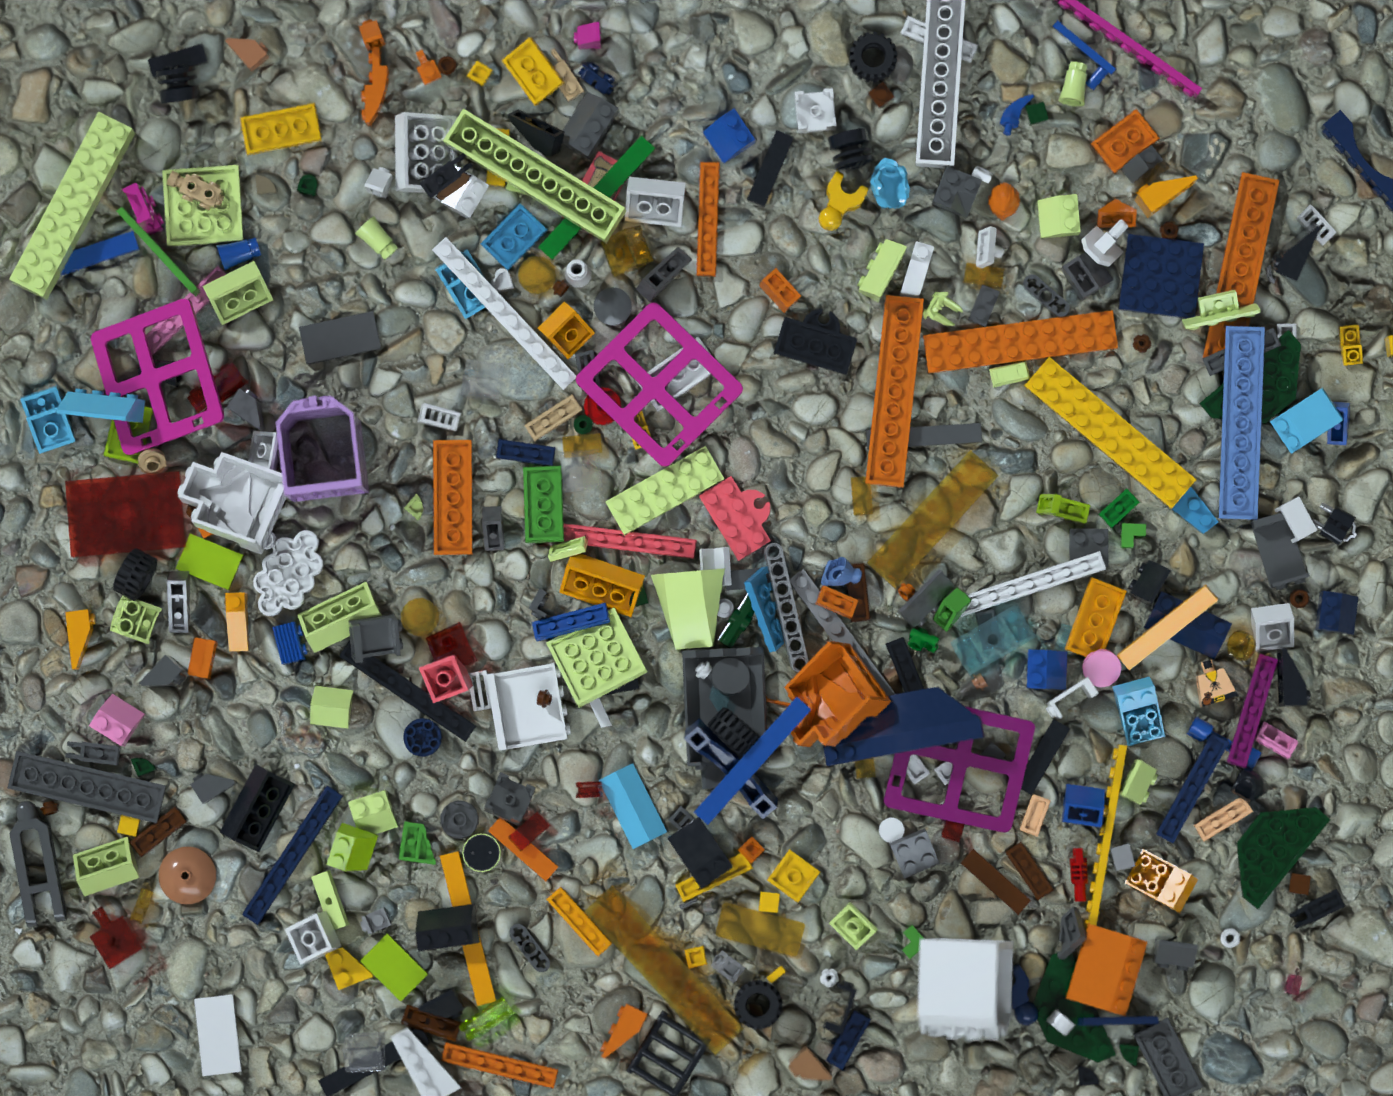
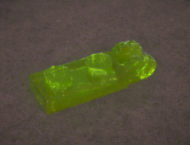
[459,997,515,1041]

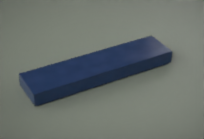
[1078,1016,1159,1025]

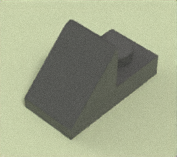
[1121,145,1163,184]

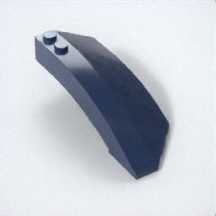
[823,687,985,766]

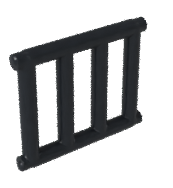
[626,1010,711,1096]

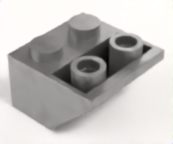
[1061,252,1114,301]

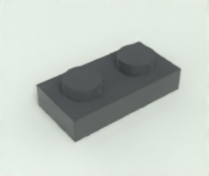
[968,285,1000,327]

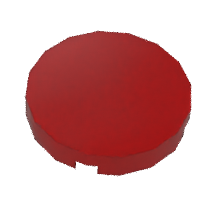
[584,387,622,426]

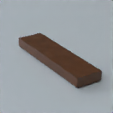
[961,849,1031,915]

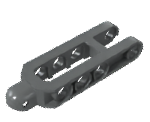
[9,801,67,928]

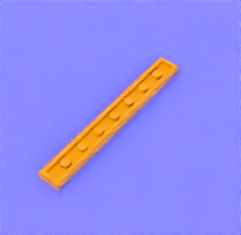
[440,851,496,1006]

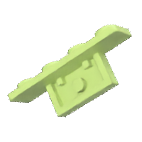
[1182,290,1261,330]

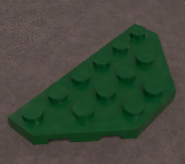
[1199,330,1301,423]
[1236,807,1331,909]
[1033,951,1116,1063]

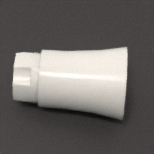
[565,259,592,288]

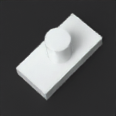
[976,226,1004,269]

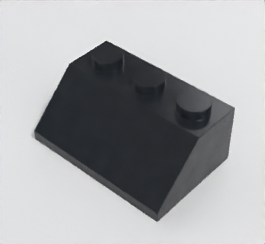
[415,904,480,951]

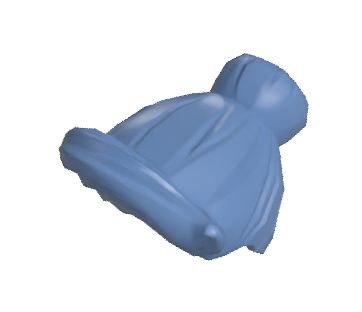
[821,557,862,587]

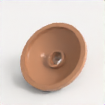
[158,847,217,905]

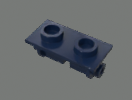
[578,62,618,96]

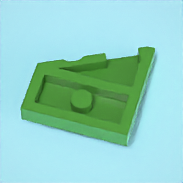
[398,821,436,865]

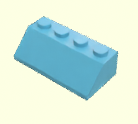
[56,388,145,423]

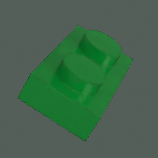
[1098,489,1140,528]

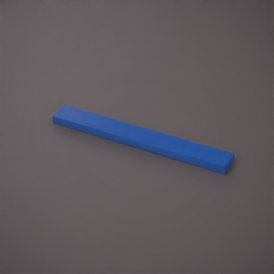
[694,697,811,825]

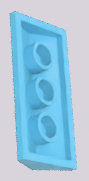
[599,763,667,849]

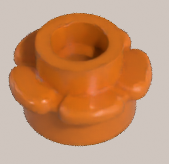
[898,583,915,601]

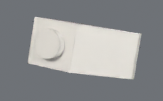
[364,167,393,198]

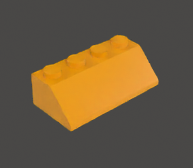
[559,553,645,617]

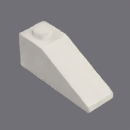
[900,241,934,298]

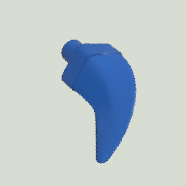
[1000,95,1034,136]

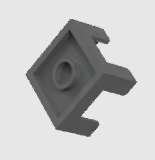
[484,772,536,826]

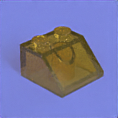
[601,226,653,277]

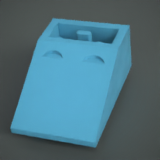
[1112,677,1165,746]

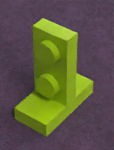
[1036,494,1090,524]

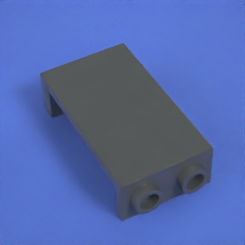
[1250,512,1310,591]

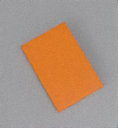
[1091,109,1160,174]

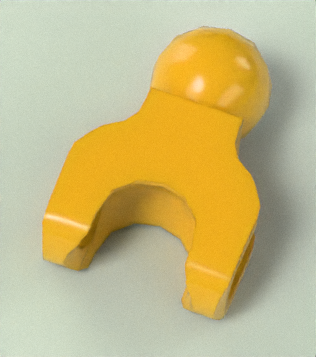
[818,171,869,231]

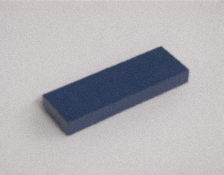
[496,439,556,466]
[826,1010,871,1070]

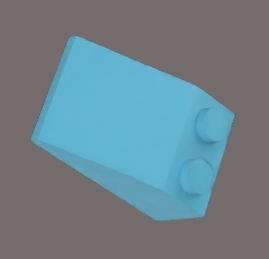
[1270,388,1344,454]

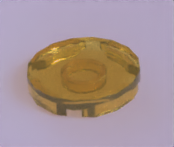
[518,256,556,294]
[401,598,439,636]

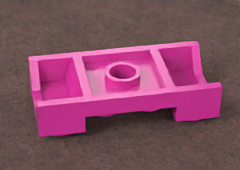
[122,183,164,236]

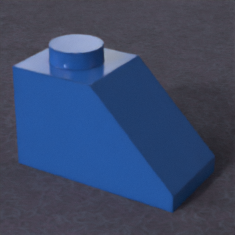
[1327,402,1350,445]

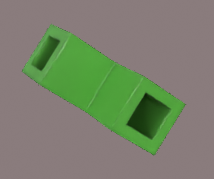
[1120,523,1146,548]
[901,925,924,959]

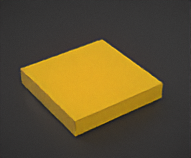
[767,849,820,903]

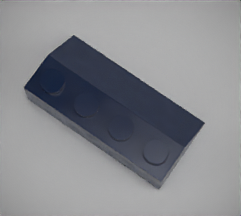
[1144,591,1232,659]

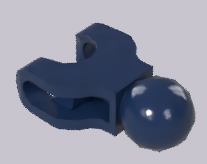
[1011,963,1039,1026]

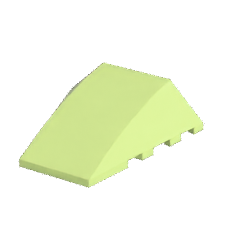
[651,568,725,650]

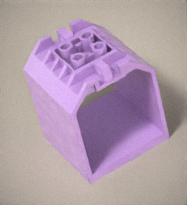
[276,396,369,502]

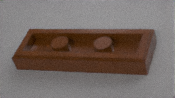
[847,563,870,623]
[129,807,187,857]
[1005,842,1054,901]
[401,1004,462,1042]

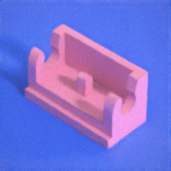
[1254,721,1298,759]

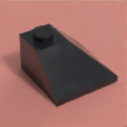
[418,988,465,1019]

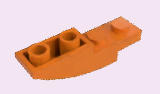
[361,47,389,126]

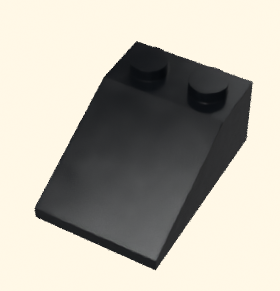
[1276,648,1310,707]
[667,817,733,889]

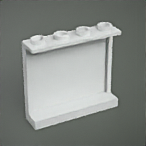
[486,663,571,751]

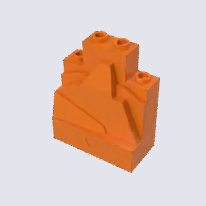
[784,641,891,747]

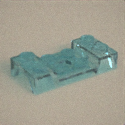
[950,604,1036,676]

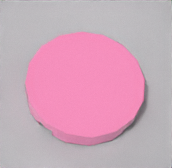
[1082,649,1121,687]

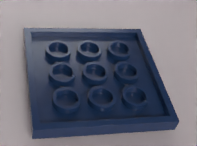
[1118,234,1204,319]

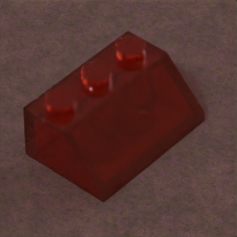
[187,362,249,414]

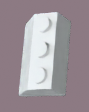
[625,177,686,227]

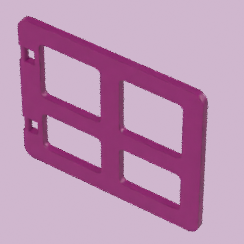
[884,706,1035,833]

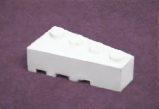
[390,1027,461,1096]

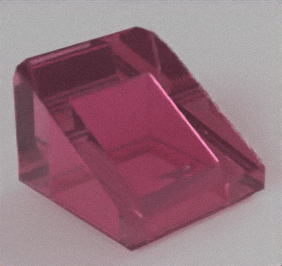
[1284,974,1302,995]

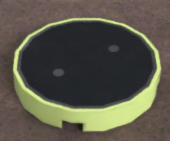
[462,833,501,872]

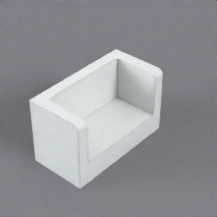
[1274,497,1317,543]

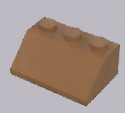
[788,1045,833,1081]

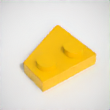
[325,947,373,990]

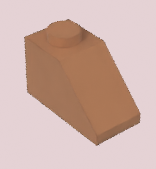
[225,38,269,72]

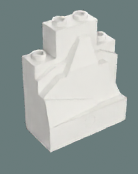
[178,452,286,555]

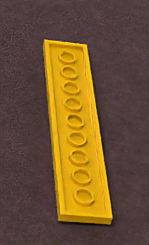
[1024,357,1197,509]

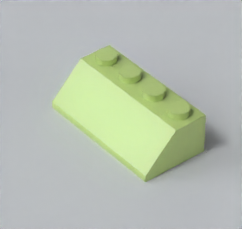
[297,582,382,653]

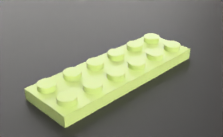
[605,446,724,536]

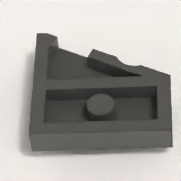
[1057,907,1087,960]

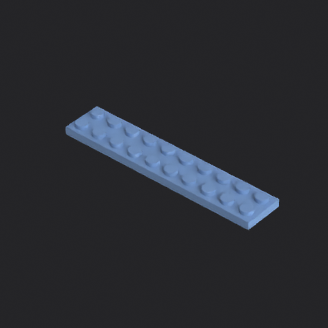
[1219,326,1265,520]

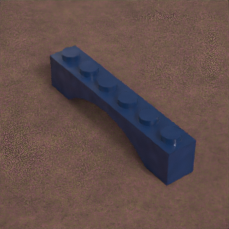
[1321,110,1393,212]
[684,718,778,819]

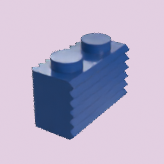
[272,621,308,665]

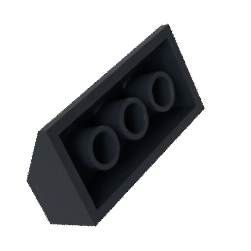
[220,764,295,852]

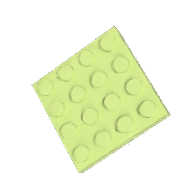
[162,165,244,247]
[546,608,647,708]

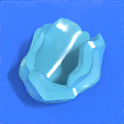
[870,158,910,209]

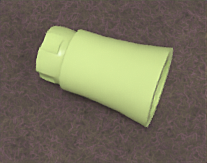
[1058,62,1087,107]
[355,216,398,260]

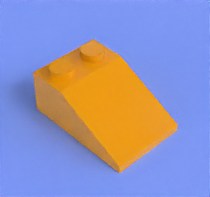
[1134,175,1198,218]

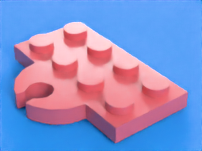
[699,476,771,561]

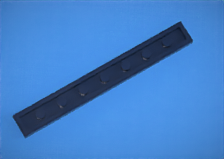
[242,785,343,925]

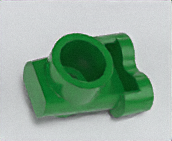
[908,628,940,653]

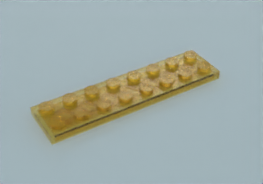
[867,450,999,589]

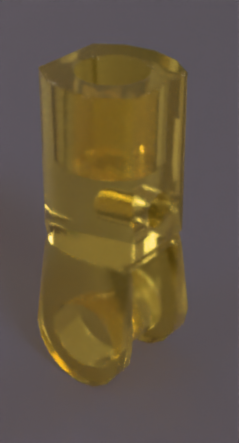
[130,888,154,924]

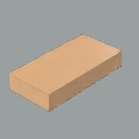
[1019,794,1051,837]

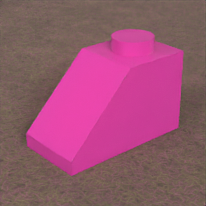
[574,22,601,49]

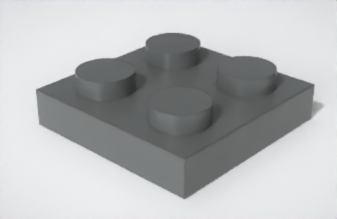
[1069,529,1108,567]
[889,828,940,879]

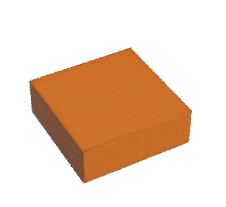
[738,836,765,864]

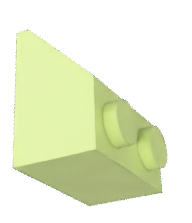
[1037,194,1081,238]
[1119,759,1158,805]
[348,790,398,834]

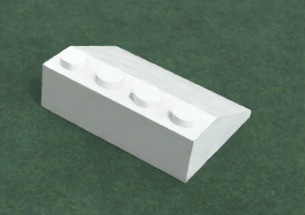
[395,112,457,192]

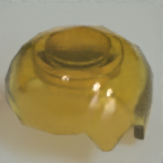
[1227,630,1256,661]

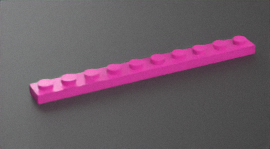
[1057,0,1202,98]

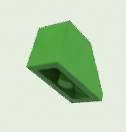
[932,588,971,632]

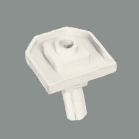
[1081,219,1128,267]

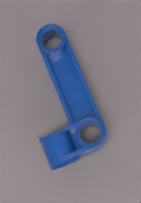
[1187,717,1262,770]

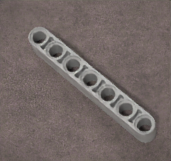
[764,543,809,673]

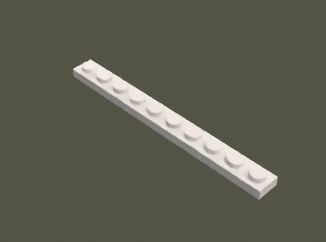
[432,237,576,390]

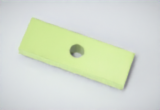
[311,870,349,930]

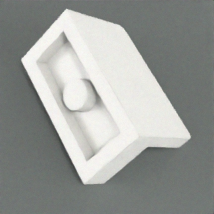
[699,547,732,587]

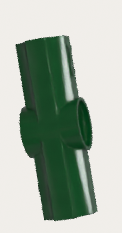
[718,593,755,648]

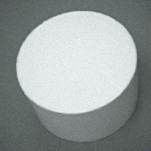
[879,818,904,843]
[1046,1009,1075,1037]

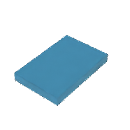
[481,203,548,271]

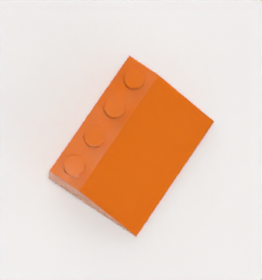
[1066,923,1148,1016]

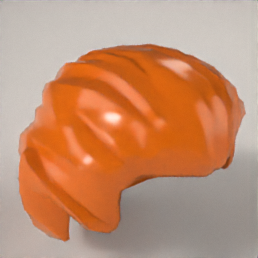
[988,182,1020,221]

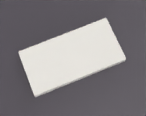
[636,337,711,412]
[194,994,242,1076]

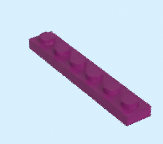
[1226,654,1278,768]

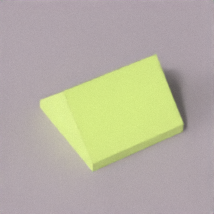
[310,686,353,729]
[829,902,878,950]

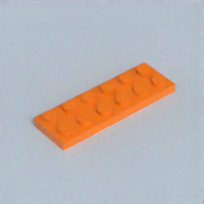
[433,440,473,555]

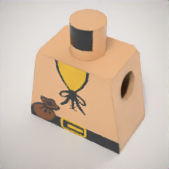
[1196,659,1238,707]

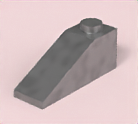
[636,247,692,302]
[167,571,190,633]

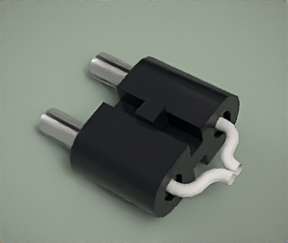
[1312,502,1357,545]

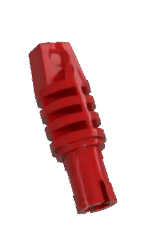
[1070,848,1088,902]

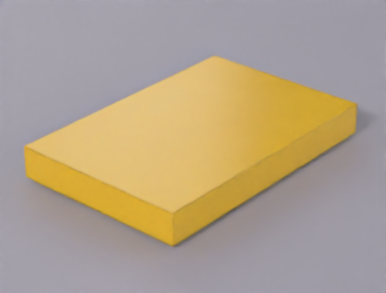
[502,37,565,106]

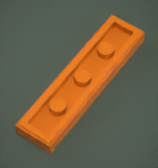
[488,818,558,881]

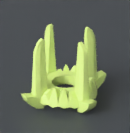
[923,292,963,326]

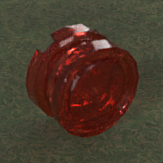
[576,782,603,798]

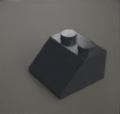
[1128,560,1171,606]

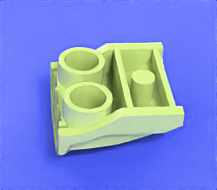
[110,596,162,644]

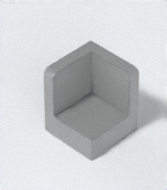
[1111,843,1135,871]

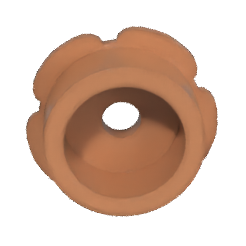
[971,673,988,691]

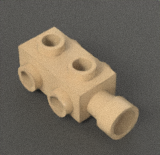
[167,171,224,210]

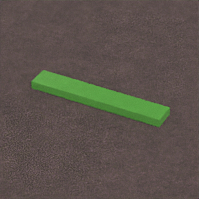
[116,207,200,297]

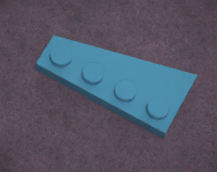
[1141,485,1218,534]
[744,566,784,652]

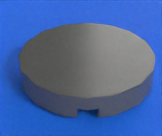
[711,658,750,696]
[440,801,479,839]

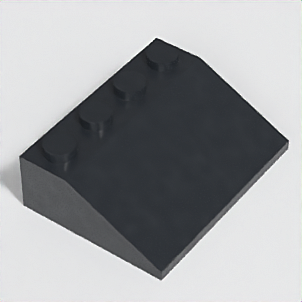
[1270,222,1321,281]

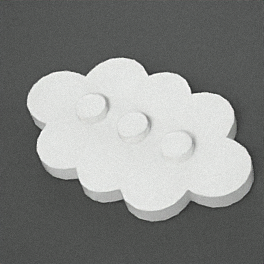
[253,530,324,617]

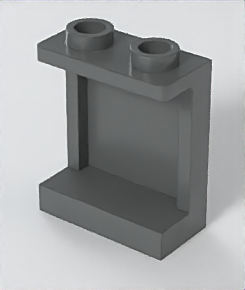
[349,614,403,663]

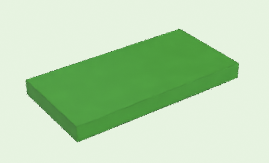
[523,466,564,543]

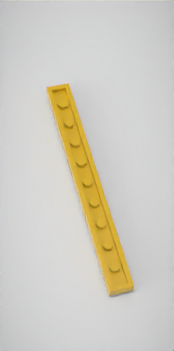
[1083,744,1127,931]

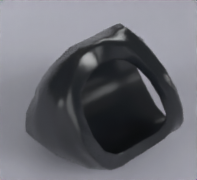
[1230,766,1268,802]

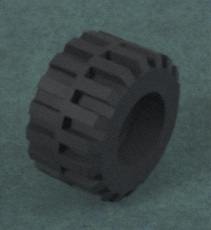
[849,32,897,83]
[113,548,157,601]
[708,707,759,756]
[734,980,783,1030]

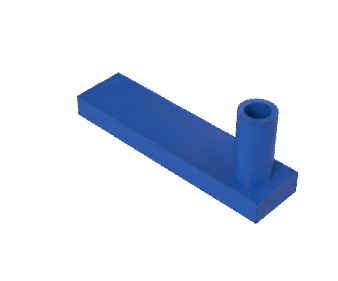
[1053,20,1116,91]

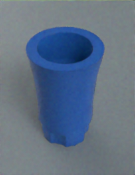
[217,238,261,271]

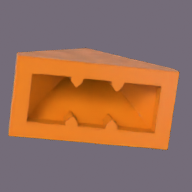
[1097,199,1137,228]

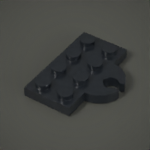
[774,309,858,376]

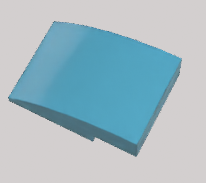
[435,249,485,319]
[20,385,76,454]

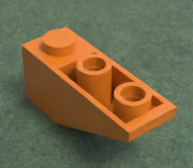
[600,1003,648,1058]

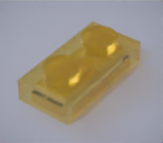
[963,263,1004,289]

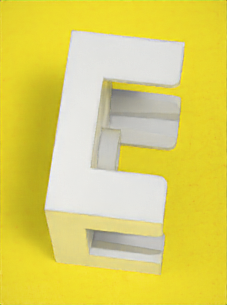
[795,88,836,133]

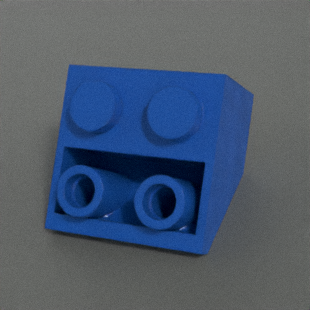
[1061,784,1105,827]

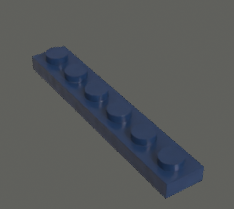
[1156,733,1229,843]

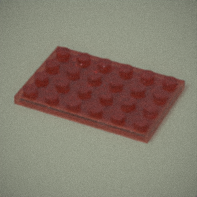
[65,471,186,558]

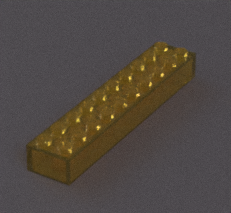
[584,885,744,1055]

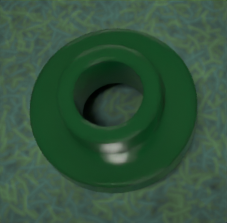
[574,415,593,435]

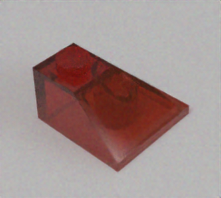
[426,622,477,666]

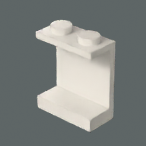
[1045,677,1098,720]

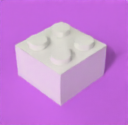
[285,911,341,965]

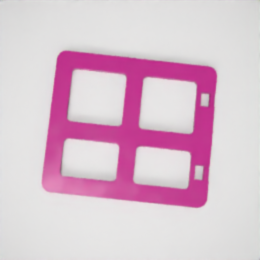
[91,299,224,455]
[576,302,743,467]

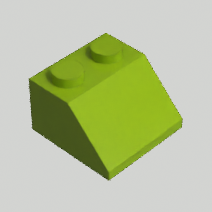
[327,823,378,871]

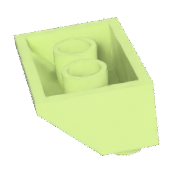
[857,239,907,303]
[203,261,273,325]
[73,836,139,896]

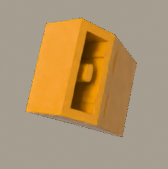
[1125,849,1198,913]

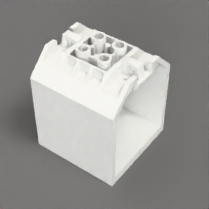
[918,938,1013,1040]

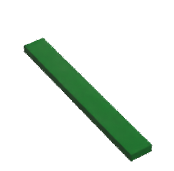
[538,135,656,260]

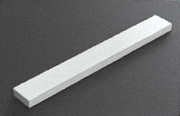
[960,551,1106,617]

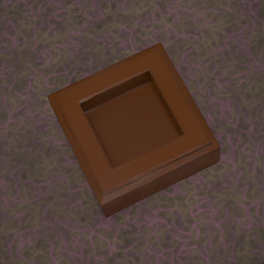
[1288,873,1311,895]

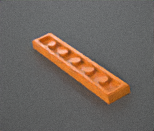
[697,162,719,277]
[441,1042,559,1089]

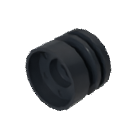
[156,64,200,104]
[828,128,874,171]

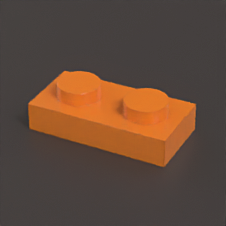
[815,585,858,619]

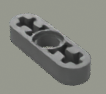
[1023,275,1070,317]
[509,924,551,972]

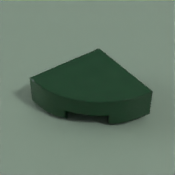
[629,585,649,607]
[131,758,156,777]
[1119,1043,1139,1066]

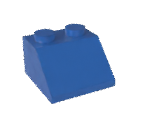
[703,108,755,164]
[1027,649,1068,690]

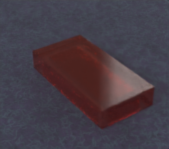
[508,812,550,852]

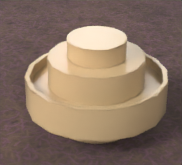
[138,448,166,475]

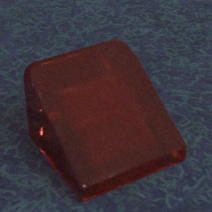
[940,820,965,843]

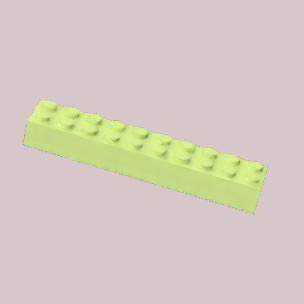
[443,109,626,243]
[9,112,136,300]

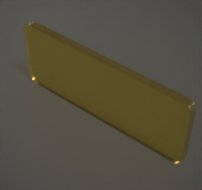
[716,903,805,956]

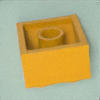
[537,302,595,360]

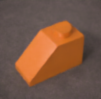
[359,19,386,51]

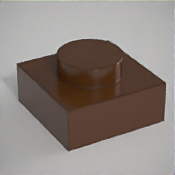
[868,82,894,109]

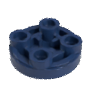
[403,718,442,757]

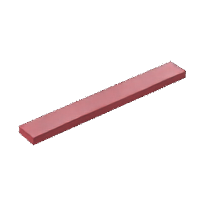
[559,523,697,559]

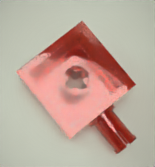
[89,906,146,969]

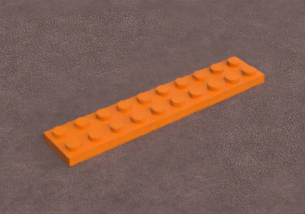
[1202,172,1280,358]
[865,295,924,488]
[923,310,1118,374]

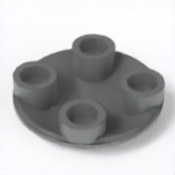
[594,287,632,325]

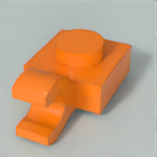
[415,50,442,85]

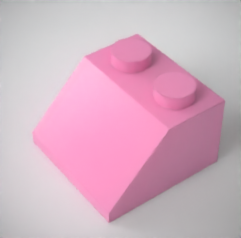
[89,694,145,747]

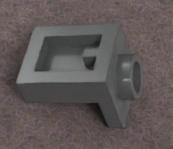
[529,588,548,620]

